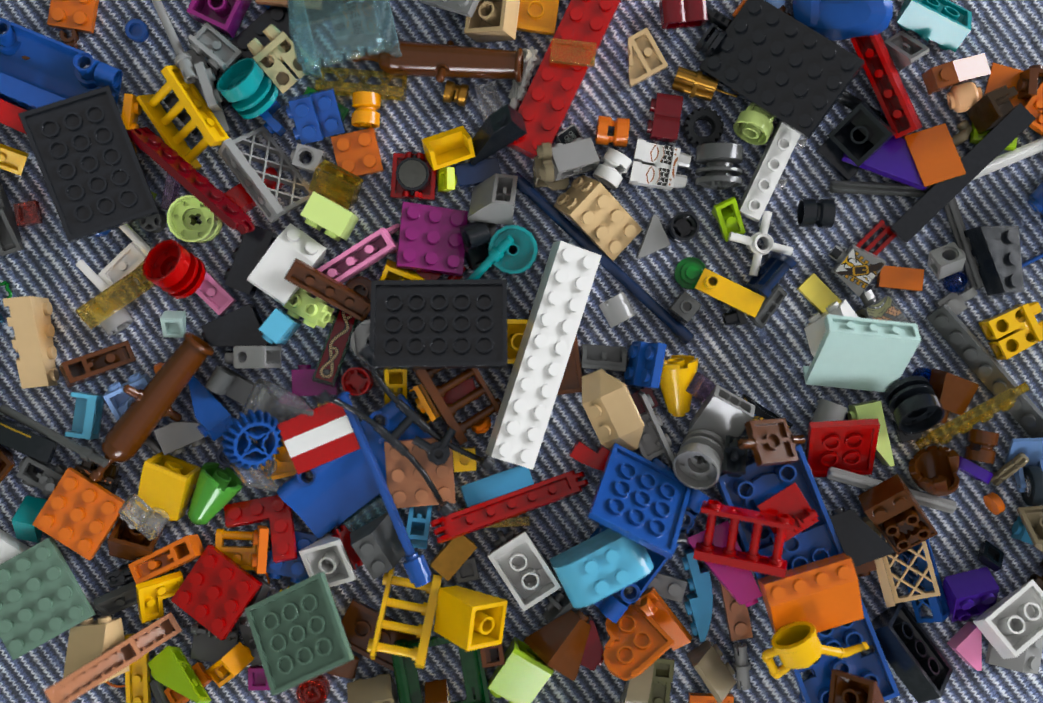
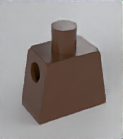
[929,368,979,424]

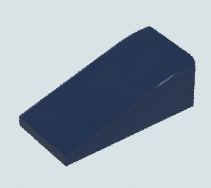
[454,157,501,189]

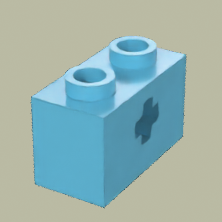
[259,308,302,345]

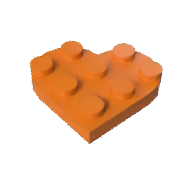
[603,603,674,681]

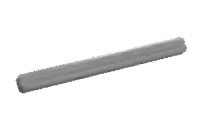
[827,467,957,514]

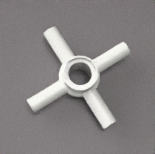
[728,211,793,277]

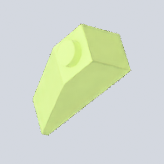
[847,400,895,467]

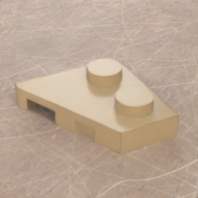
[627,28,668,88]

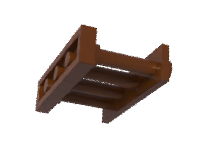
[413,369,501,446]

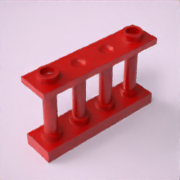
[693,500,795,578]

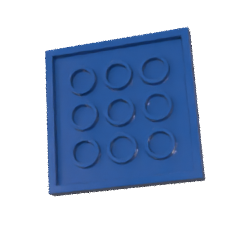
[587,443,692,559]

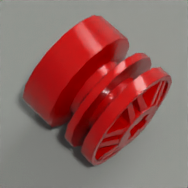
[142,240,206,299]

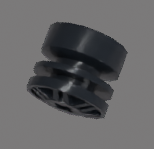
[884,376,945,434]

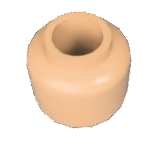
[947,82,983,113]

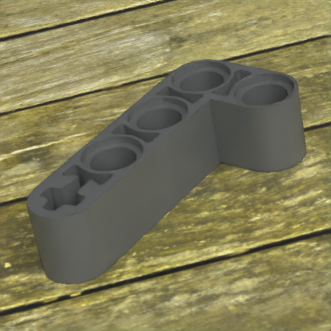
[205,366,297,423]

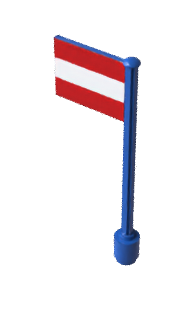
[277,391,432,588]

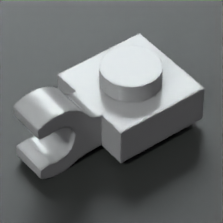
[934,287,978,315]

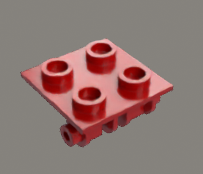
[757,482,819,542]

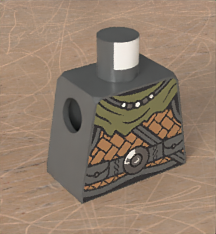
[855,289,910,323]

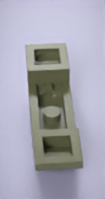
[648,658,675,703]

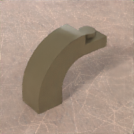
[620,663,654,703]

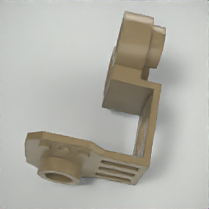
[532,142,569,191]

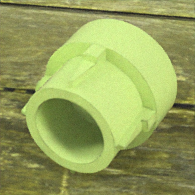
[733,103,775,145]

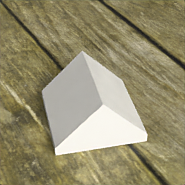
[299,536,356,587]

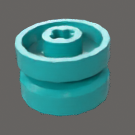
[488,225,538,274]

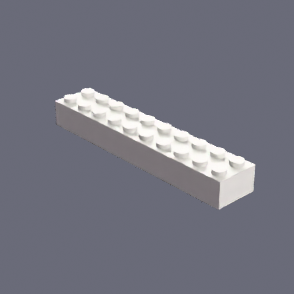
[485,241,602,470]

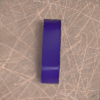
[958,456,994,485]

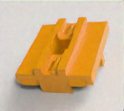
[409,384,441,423]

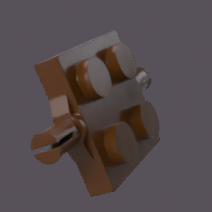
[738,418,806,467]

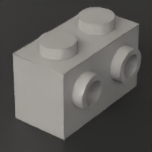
[552,137,600,181]

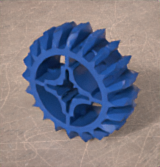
[221,409,283,470]

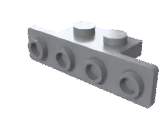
[185,50,230,133]
[637,391,677,471]

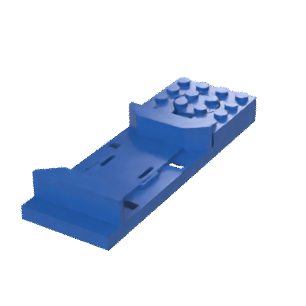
[716,444,900,703]

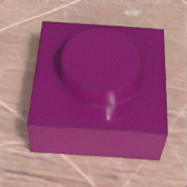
[248,666,270,691]

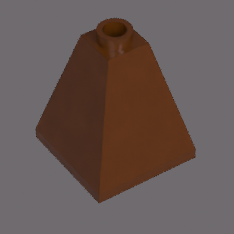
[524,610,591,681]

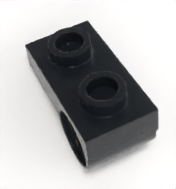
[460,221,491,270]

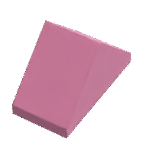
[947,621,982,671]

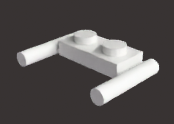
[76,224,152,297]

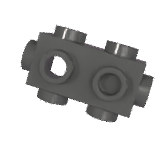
[16,456,67,497]

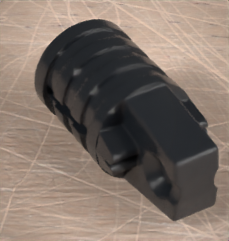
[105,560,136,587]

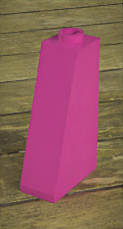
[687,521,762,607]

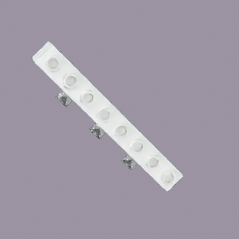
[738,121,807,221]

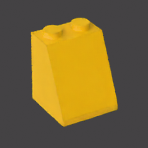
[135,452,201,521]
[434,585,508,651]

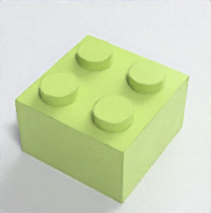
[300,191,359,242]

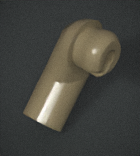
[951,120,973,147]

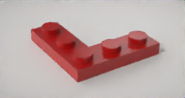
[224,495,298,563]

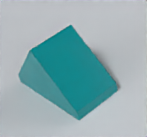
[11,495,48,543]

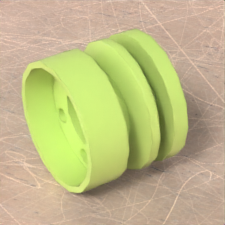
[167,195,223,243]

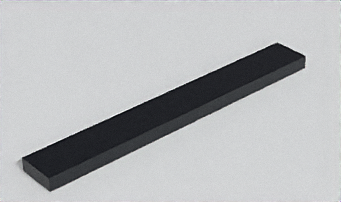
[889,103,1036,244]

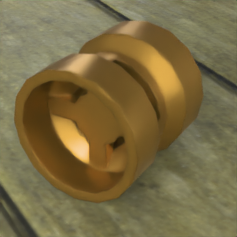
[443,80,469,107]

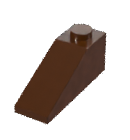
[59,340,136,388]

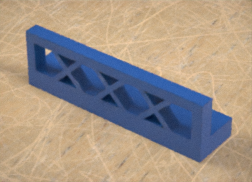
[898,539,950,623]

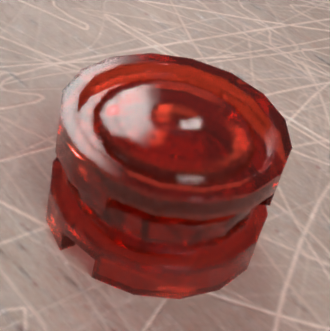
[296,675,330,703]

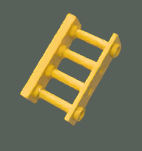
[136,65,229,170]
[367,568,442,669]

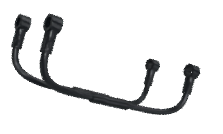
[315,344,495,517]

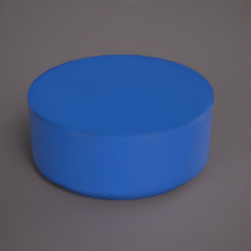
[125,19,149,43]

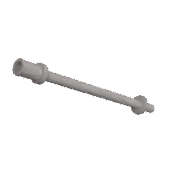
[152,0,199,84]

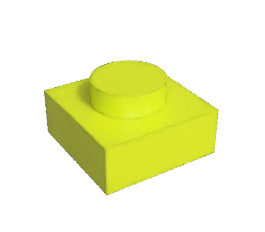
[437,167,457,193]

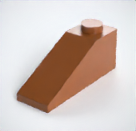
[922,53,991,95]

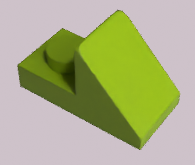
[711,196,746,242]

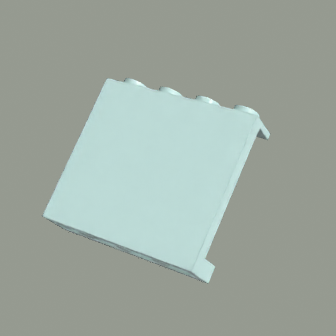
[803,314,921,393]

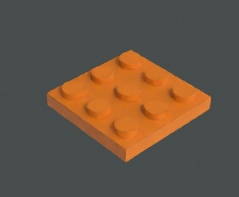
[32,467,128,561]

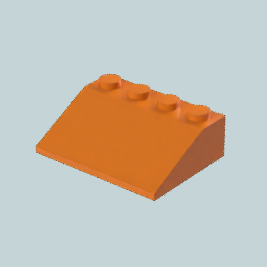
[757,553,864,634]

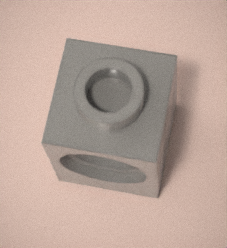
[290,143,327,176]
[927,242,966,280]

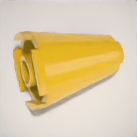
[660,355,698,417]

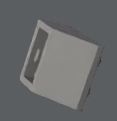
[468,173,518,225]

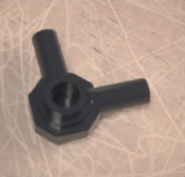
[412,427,456,465]

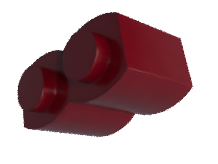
[659,0,708,29]
[646,93,683,143]

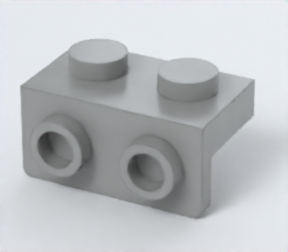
[187,22,243,73]

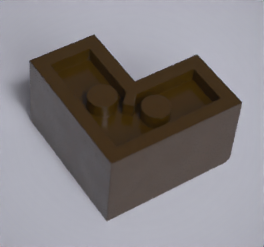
[967,85,1018,134]

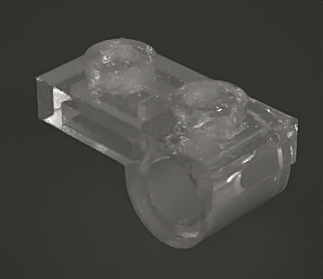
[118,493,169,541]

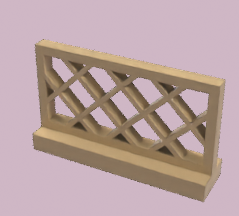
[863,516,941,608]

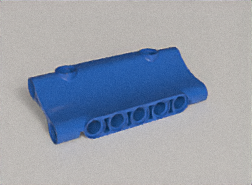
[276,393,432,539]

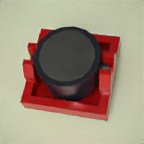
[390,152,437,201]

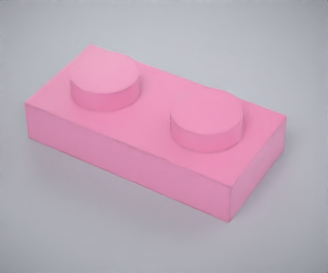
[195,271,237,316]

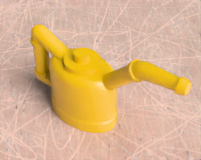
[762,621,869,679]

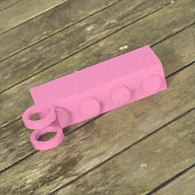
[317,223,400,284]

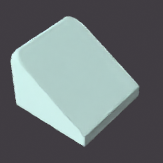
[160,311,186,338]

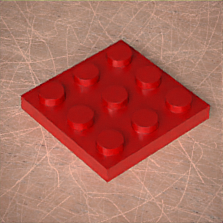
[806,419,880,477]
[171,545,262,641]

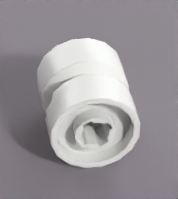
[593,148,633,190]

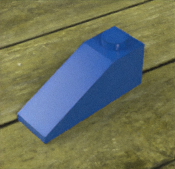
[188,375,233,441]

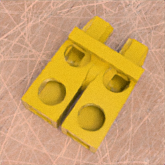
[978,302,1043,360]

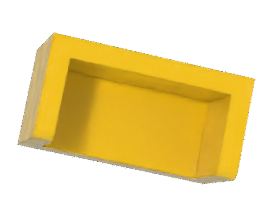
[421,125,475,171]

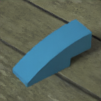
[460,466,534,508]

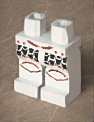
[628,139,692,191]

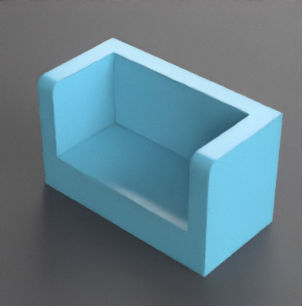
[64,391,104,440]

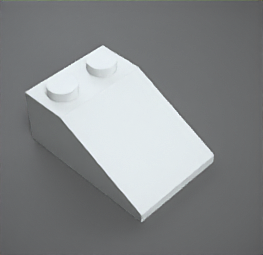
[247,223,327,306]
[487,531,561,612]
[973,579,1043,659]

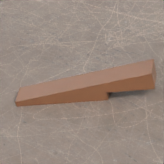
[44,612,182,703]

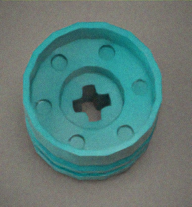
[217,58,278,119]

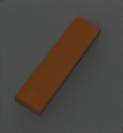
[284,258,371,322]

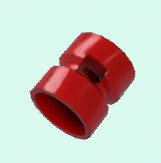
[341,367,374,396]

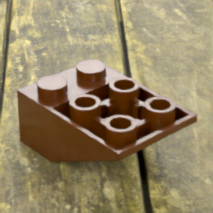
[858,474,938,555]

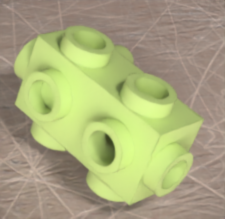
[283,288,337,328]

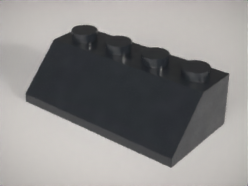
[872,602,953,703]

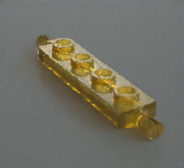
[915,382,1030,450]

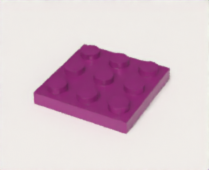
[396,201,468,277]

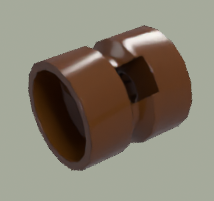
[964,428,999,464]

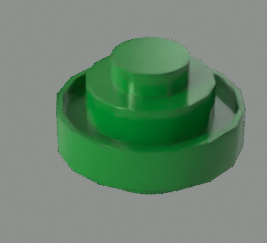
[674,257,706,290]

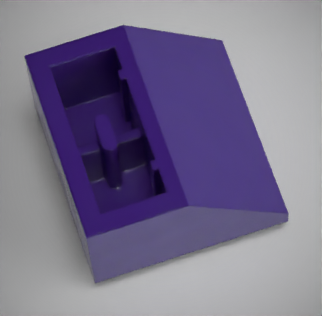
[942,566,1000,622]

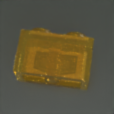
[309,160,364,210]

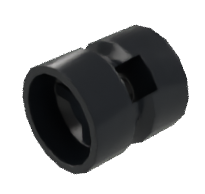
[797,198,836,228]
[666,212,699,243]

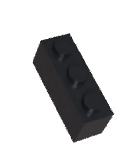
[224,225,278,296]

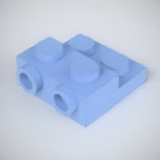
[103,372,151,421]

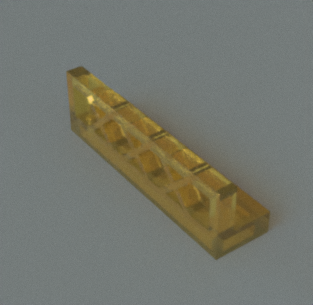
[315,66,408,101]

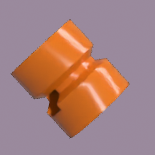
[595,115,630,148]

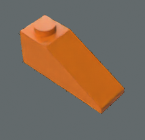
[128,534,204,584]

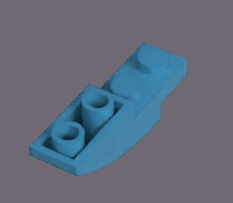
[681,548,713,642]

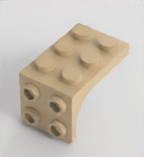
[554,175,643,261]

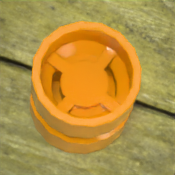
[351,91,381,128]

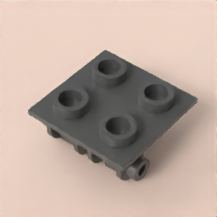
[190,621,240,662]

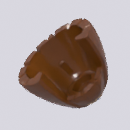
[908,446,960,496]

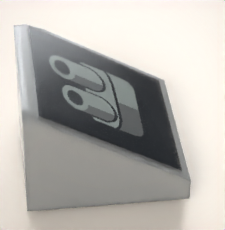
[555,123,582,145]

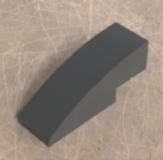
[0,182,24,257]

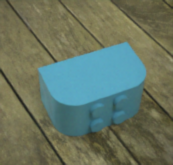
[549,528,654,608]

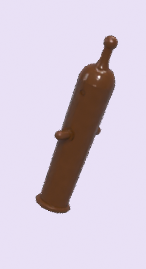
[350,40,524,84]
[89,332,214,482]

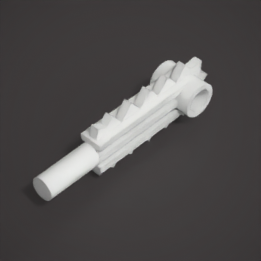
[508,46,540,111]

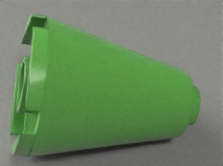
[187,462,243,525]

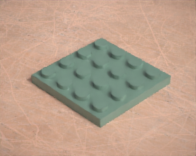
[0,537,95,660]
[245,572,354,696]

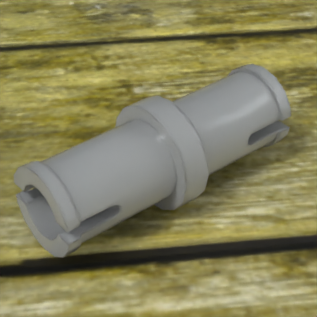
[733,642,751,690]

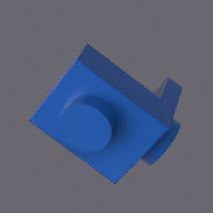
[260,100,287,137]

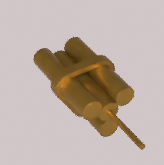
[671,66,737,102]

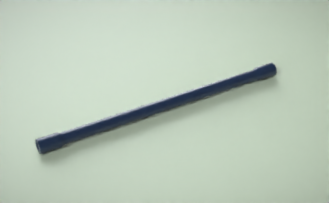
[515,172,694,345]

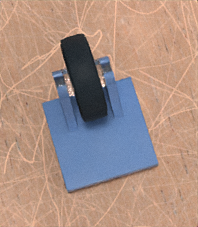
[1005,438,1043,506]

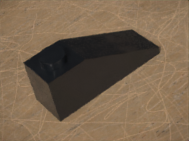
[470,104,527,166]

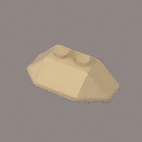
[582,369,645,451]

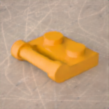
[215,528,256,570]

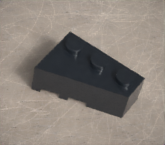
[964,226,1024,296]

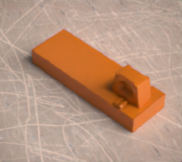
[635,587,692,651]

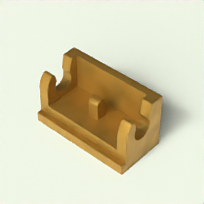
[430,535,478,581]

